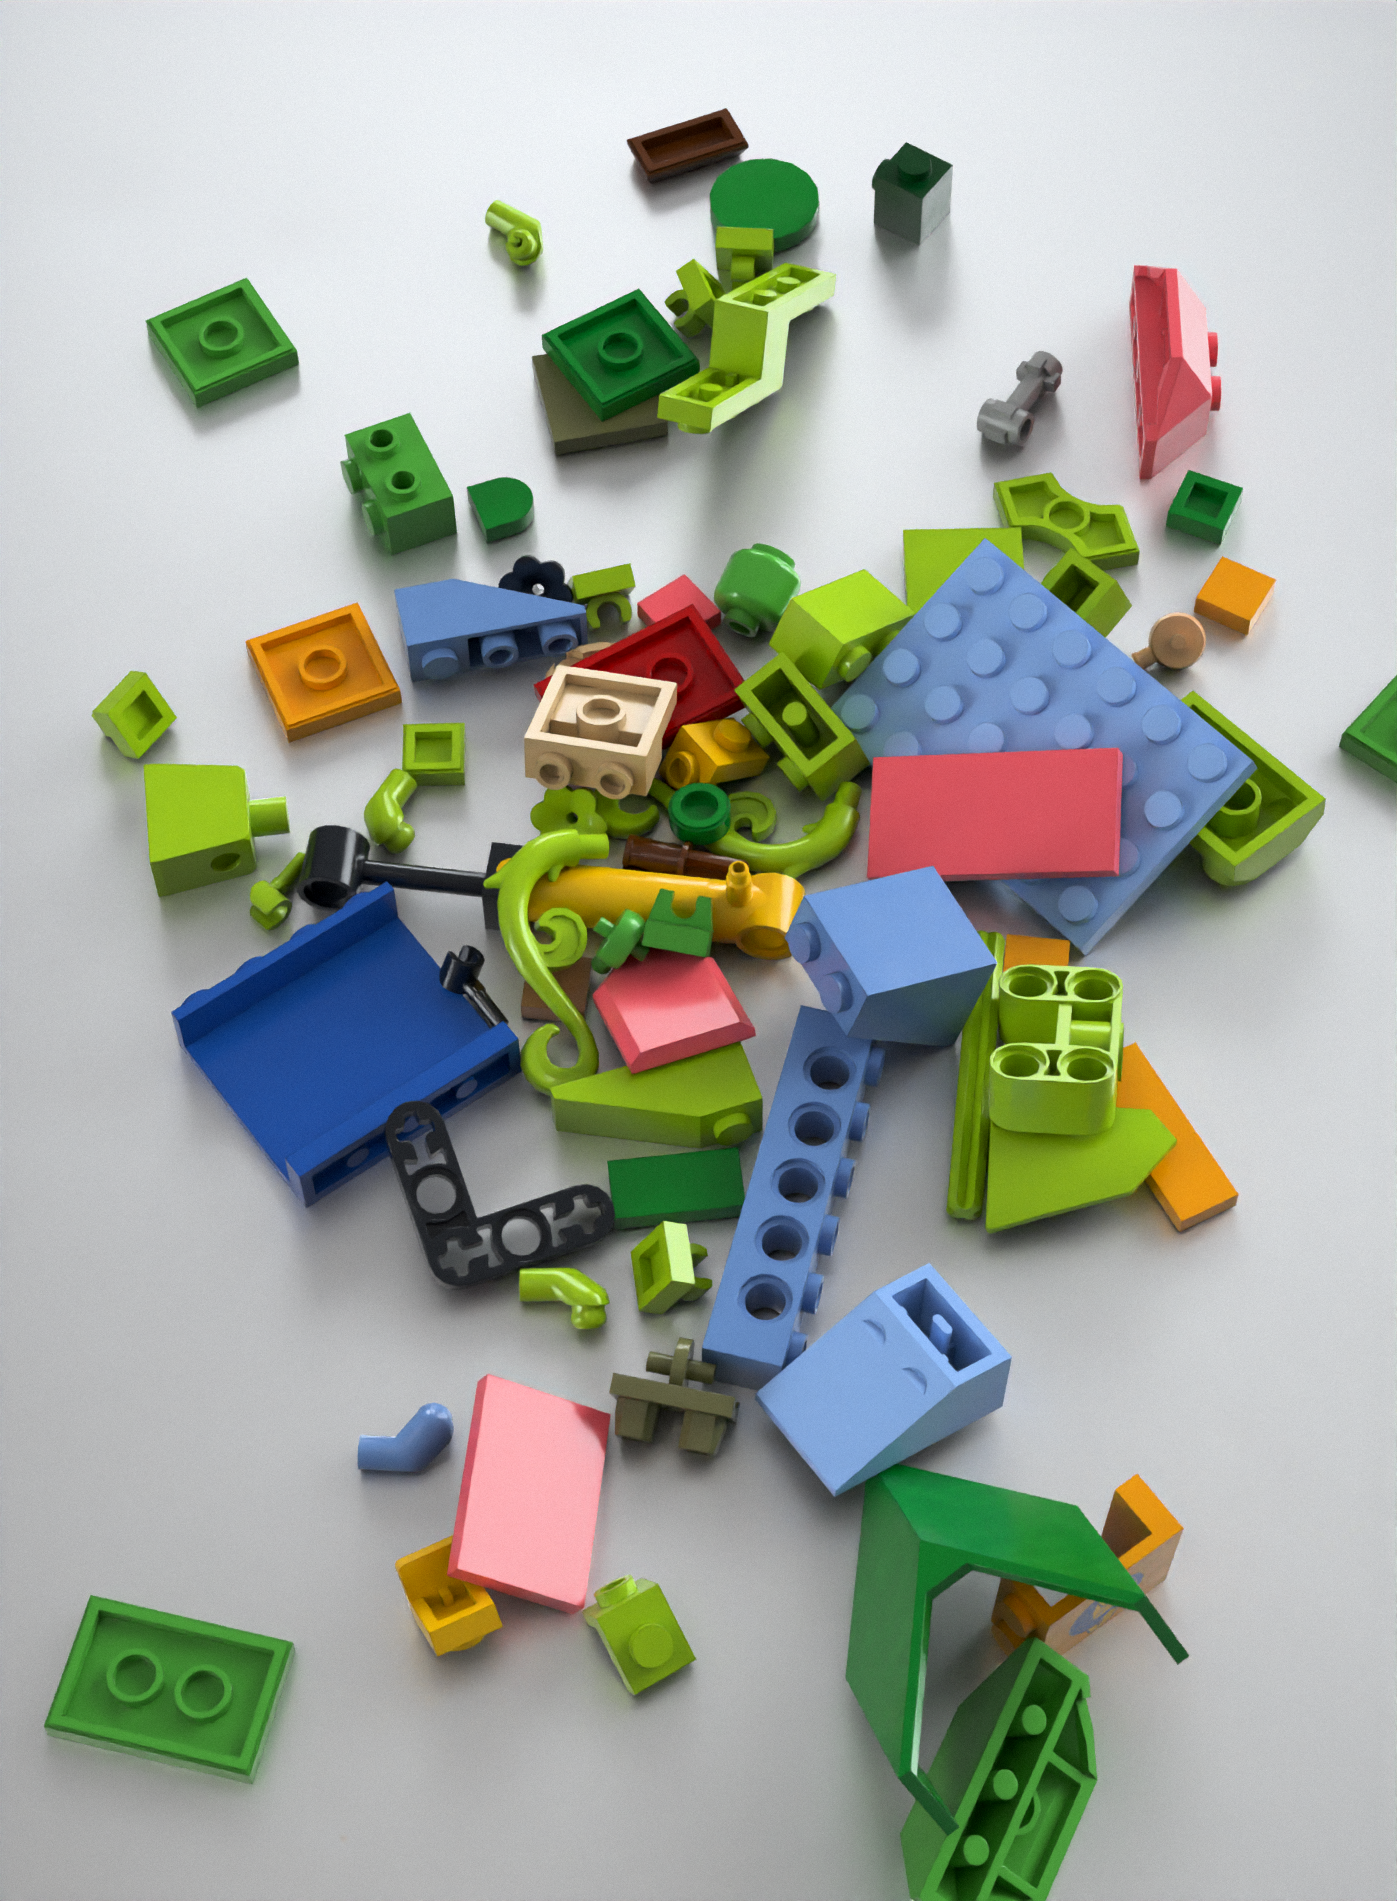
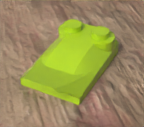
[1181,691,1326,886]

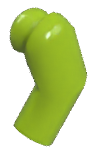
[485,200,544,266]
[363,768,417,854]

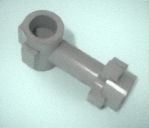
[977,351,1063,446]

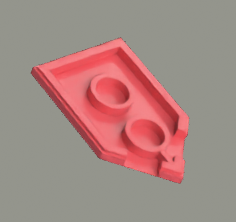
[592,947,756,1074]

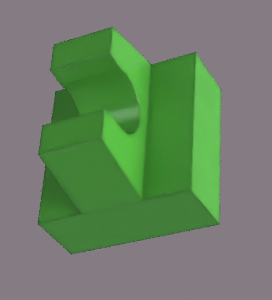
[642,888,714,957]

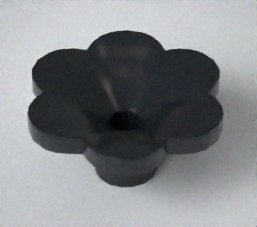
[498,555,573,603]

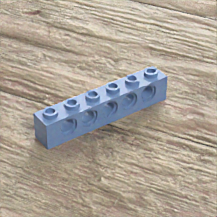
[702,1005,886,1391]

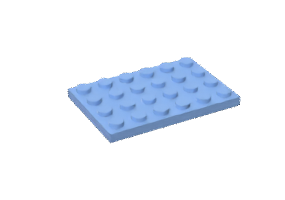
[831,538,1257,956]

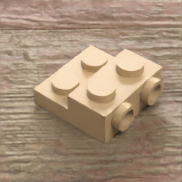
[524,665,677,799]

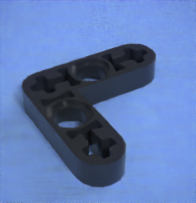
[384,1100,615,1290]

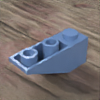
[394,579,588,682]

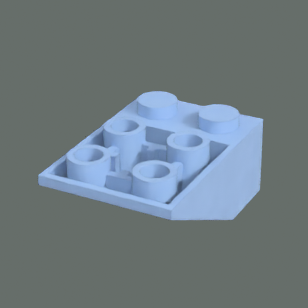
[755,1263,1012,1497]

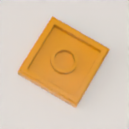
[245,602,402,743]

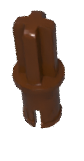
[622,834,749,880]

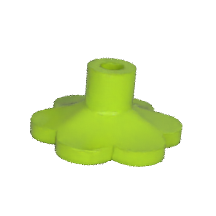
[530,785,608,835]

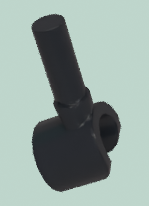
[439,945,509,1027]

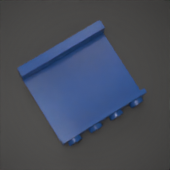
[171,881,522,1208]

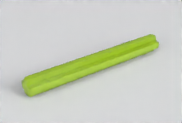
[946,930,1005,1220]

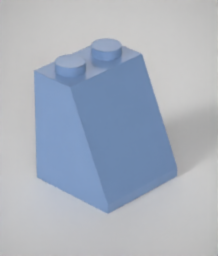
[785,866,997,1046]

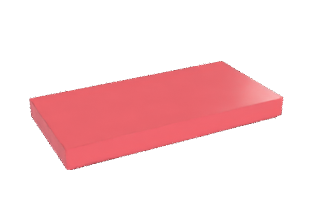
[867,748,1123,881]

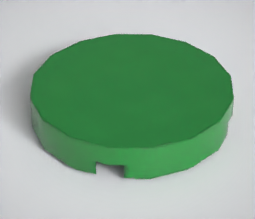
[710,158,819,252]

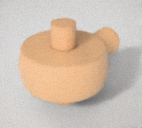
[1131,612,1206,670]

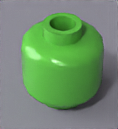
[713,543,801,637]

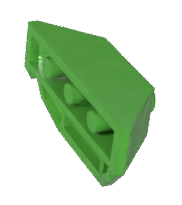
[900,1637,1097,1901]

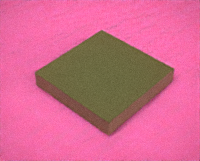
[532,354,668,455]

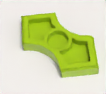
[993,472,1140,571]

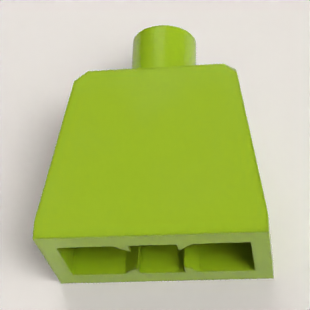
[143,764,290,897]

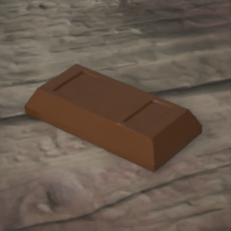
[627,108,749,183]

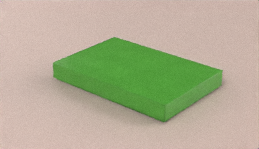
[44,1595,296,1785]

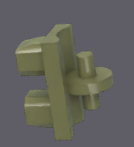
[609,1337,740,1457]

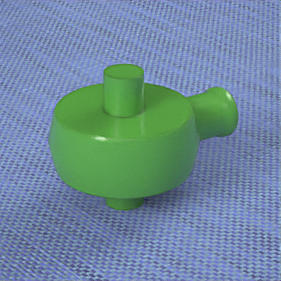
[591,909,650,974]

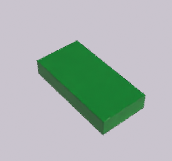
[607,1147,745,1230]

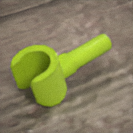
[250,852,305,930]

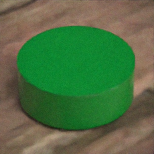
[668,783,731,845]

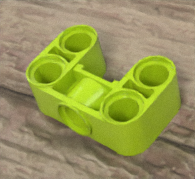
[989,964,1124,1136]

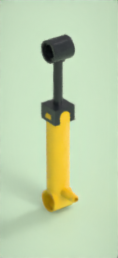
[297,825,806,960]

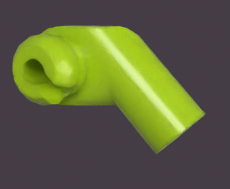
[519,1268,610,1329]

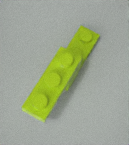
[657,263,837,434]

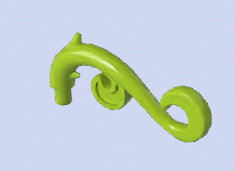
[594,777,862,879]
[483,828,609,1097]

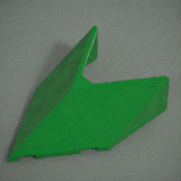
[845,1464,1190,1836]

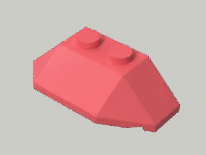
[1129,265,1221,479]

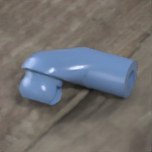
[357,1403,454,1472]

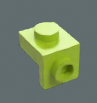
[582,1575,697,1695]

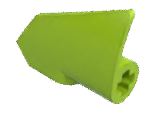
[985,1107,1177,1234]

